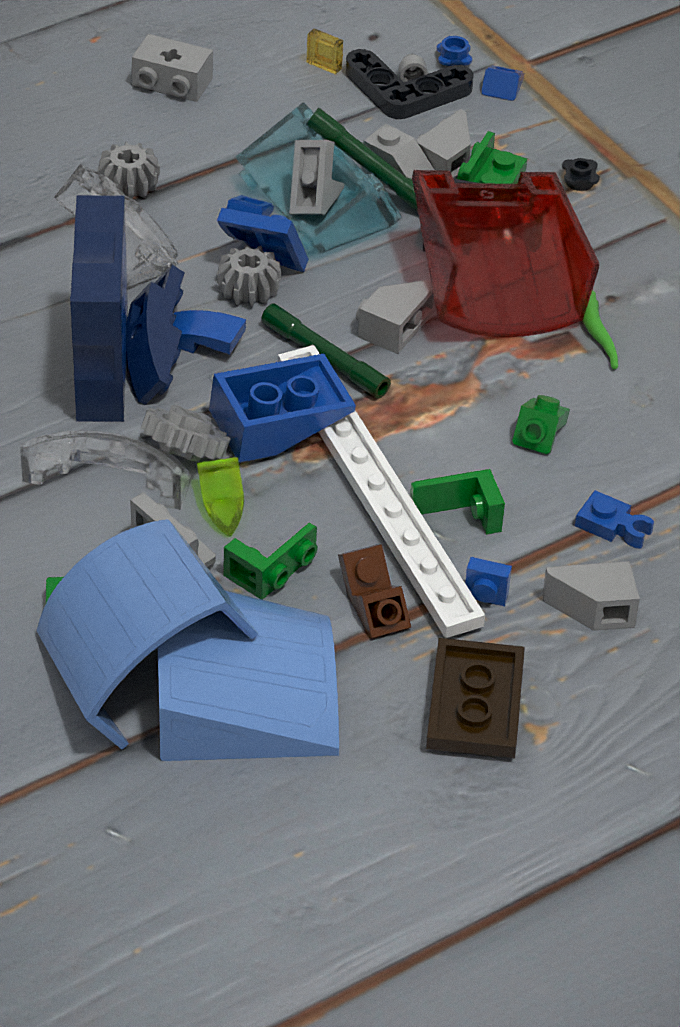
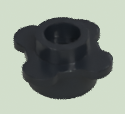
[562,158,600,191]

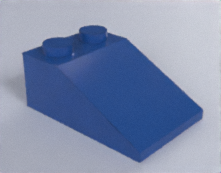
[209,354,356,463]

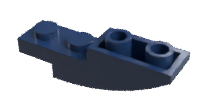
[126,264,185,405]

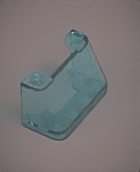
[235,102,402,254]

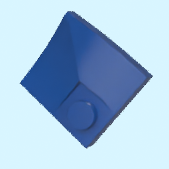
[217,208,309,272]

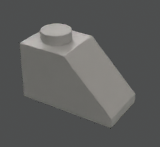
[362,123,439,194]
[356,279,438,354]

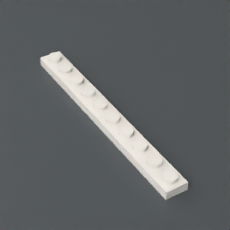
[278,345,485,638]

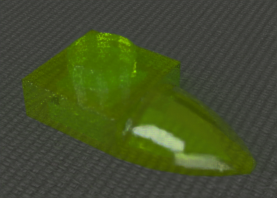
[197,457,244,537]

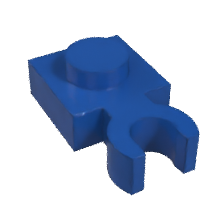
[575,490,654,549]

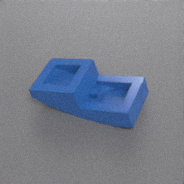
[173,310,246,355]

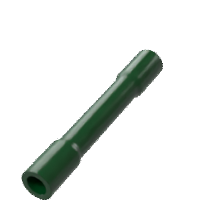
[306,108,433,215]
[261,303,391,399]

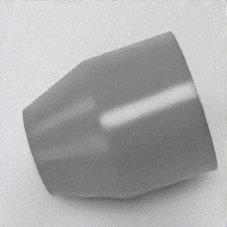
[399,53,428,82]

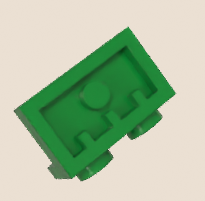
[457,131,528,210]

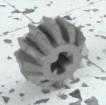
[97,142,160,201]
[217,245,281,307]

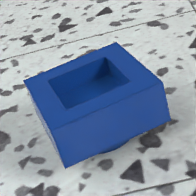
[465,557,512,607]

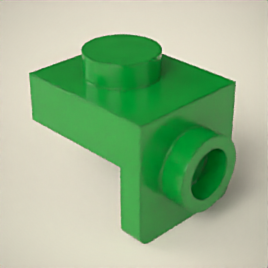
[512,395,570,454]

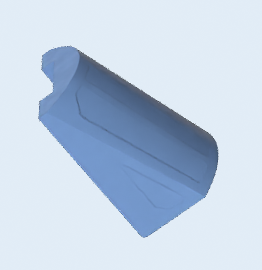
[37,519,258,749]
[158,591,339,761]

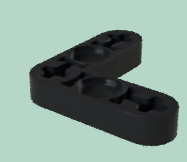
[346,49,474,119]

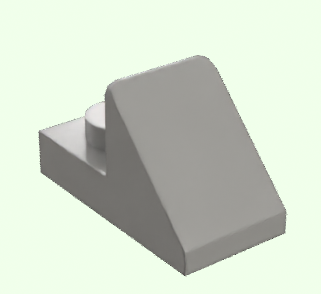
[289,140,345,215]

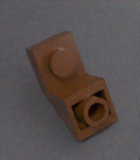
[338,544,411,638]

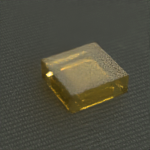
[307,28,343,74]

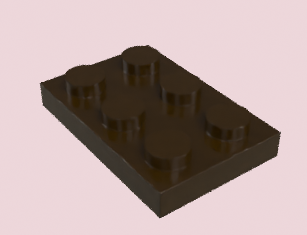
[426,638,525,758]

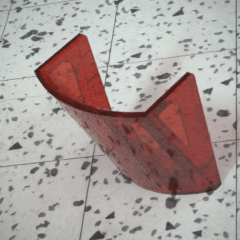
[412,170,600,337]

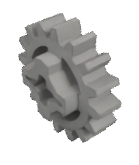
[141,405,230,462]

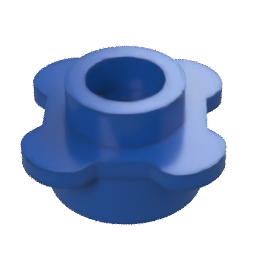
[437,36,472,66]

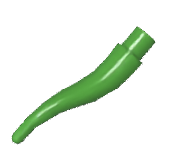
[579,289,618,369]

